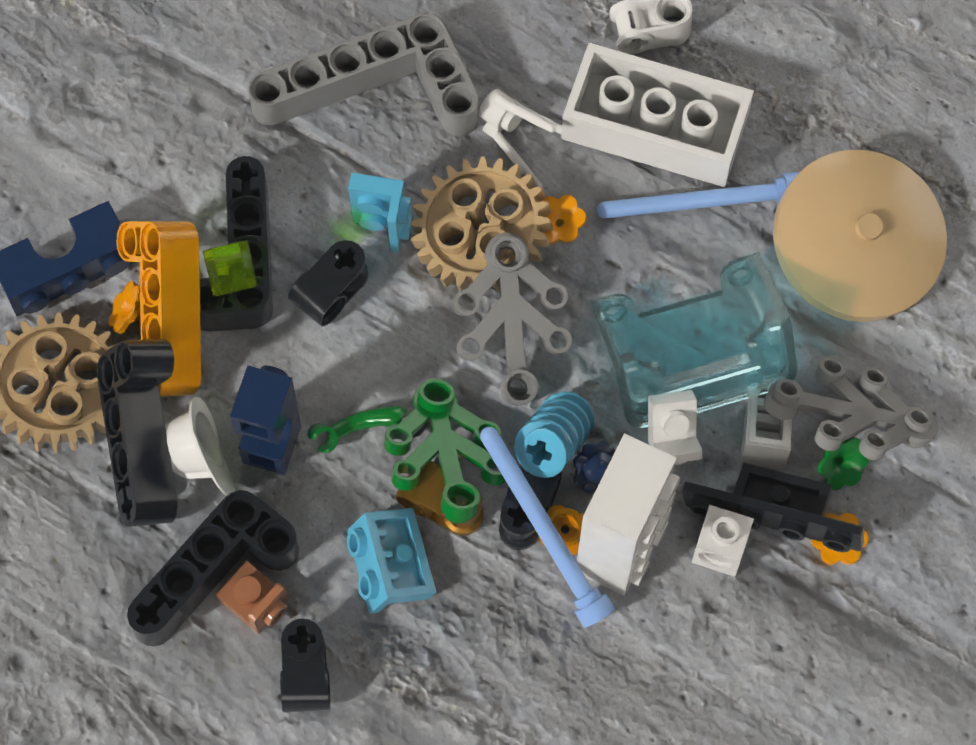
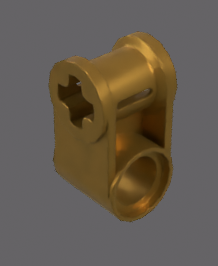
[395,461,484,536]

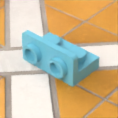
[348,172,413,253]
[347,508,437,614]

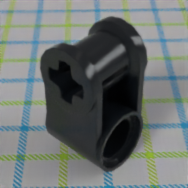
[288,240,369,327]
[499,461,563,550]
[280,618,331,712]

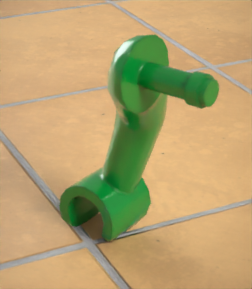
[307,406,414,453]

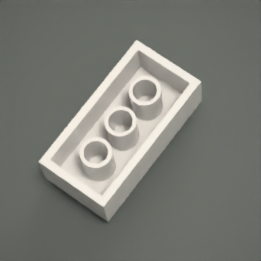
[561,43,754,187]
[577,433,680,596]

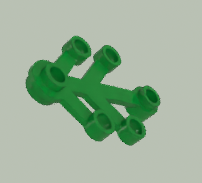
[384,379,505,524]

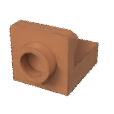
[216,561,289,634]

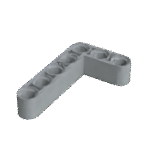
[248,13,479,136]

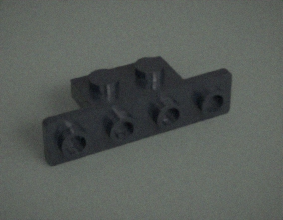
[682,462,864,552]

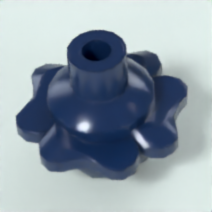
[573,440,616,494]

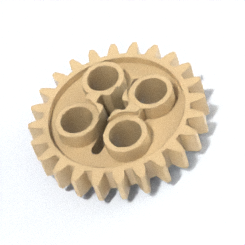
[411,156,553,293]
[0,312,114,453]

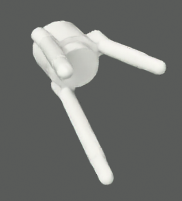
[478,89,562,188]

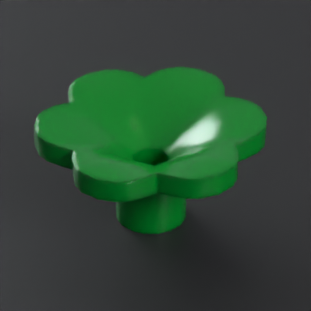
[818,436,869,490]

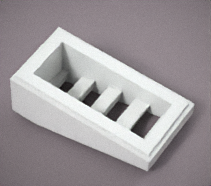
[741,373,794,470]

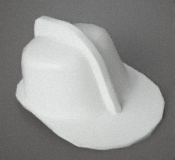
[165,397,235,496]

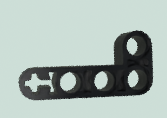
[200,156,273,332]
[97,339,178,527]
[127,490,299,646]

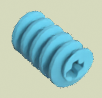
[514,391,595,478]

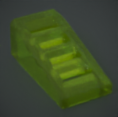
[202,241,257,296]

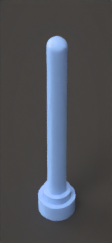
[596,171,800,219]
[480,427,615,628]

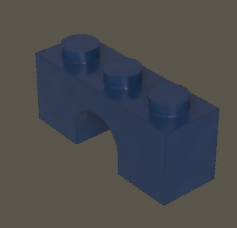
[0,201,133,317]
[230,365,301,475]

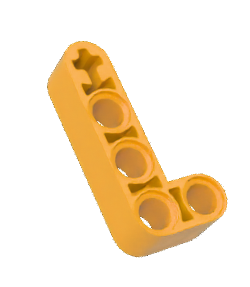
[116,221,201,397]

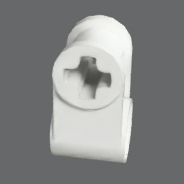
[609,0,692,54]

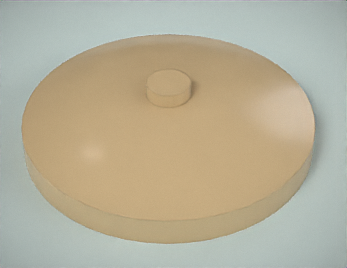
[773,150,947,322]

